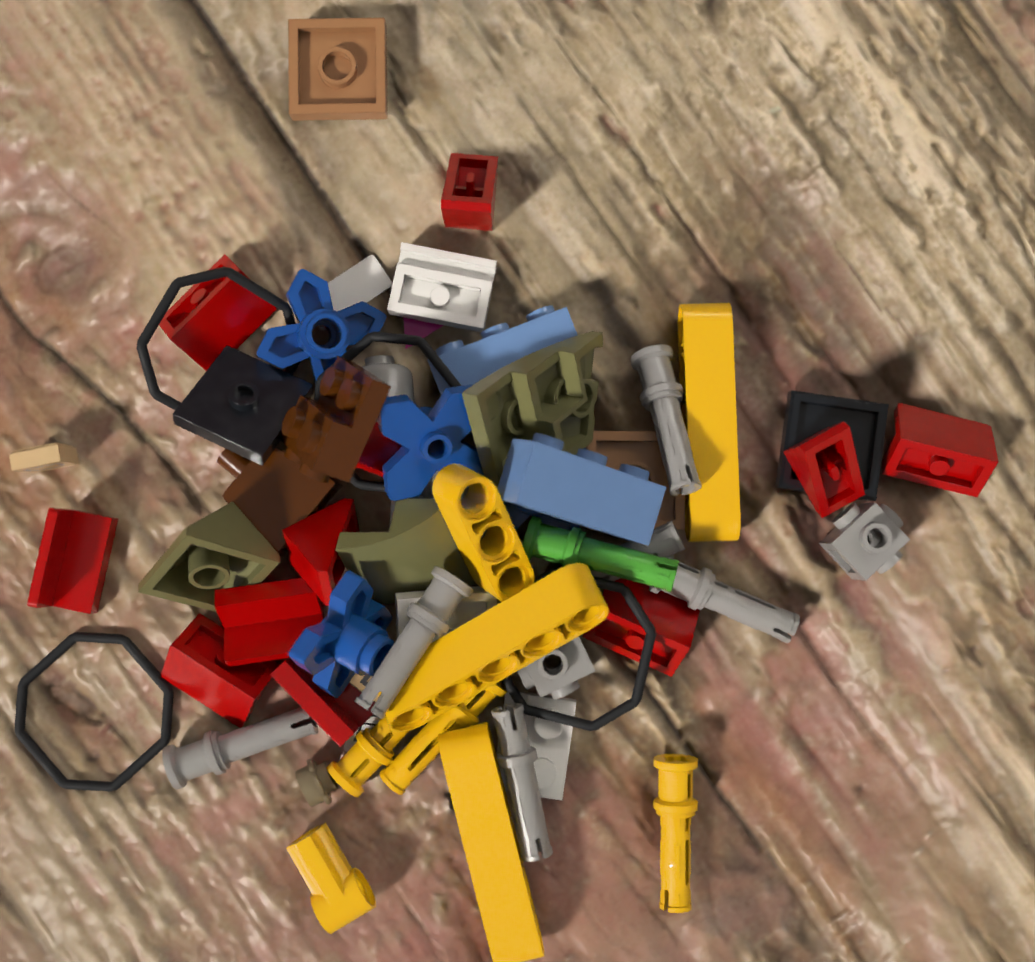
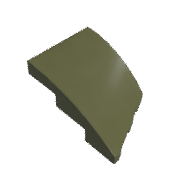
[462,331,603,484]
[336,498,482,604]

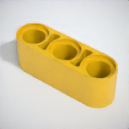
[432,464,535,602]

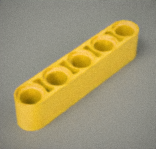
[677,303,741,542]
[378,563,609,732]
[438,722,545,962]

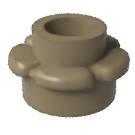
[295,759,338,807]

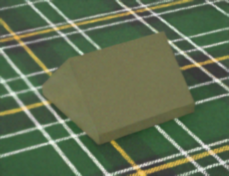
[138,501,280,612]

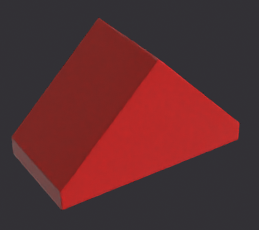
[441,153,498,231]
[783,421,865,518]
[282,498,360,606]

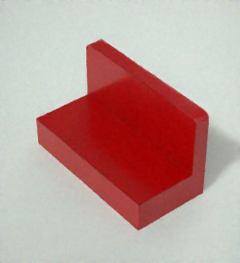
[159,254,277,371]
[881,403,999,497]
[27,507,118,614]
[214,578,324,667]
[582,578,700,677]
[161,613,280,728]
[270,658,375,747]

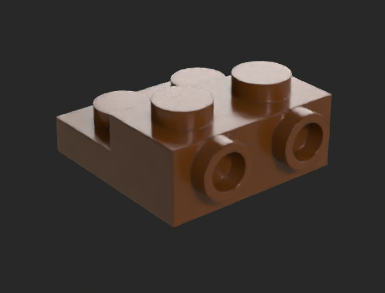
[281,356,391,483]

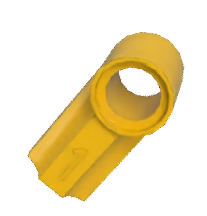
[286,822,376,934]

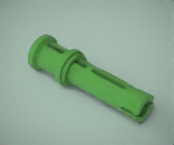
[523,516,679,592]

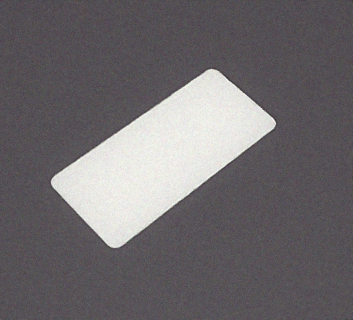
[318,255,392,330]

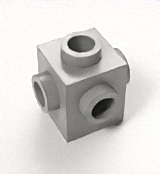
[819,502,910,581]
[517,636,595,700]

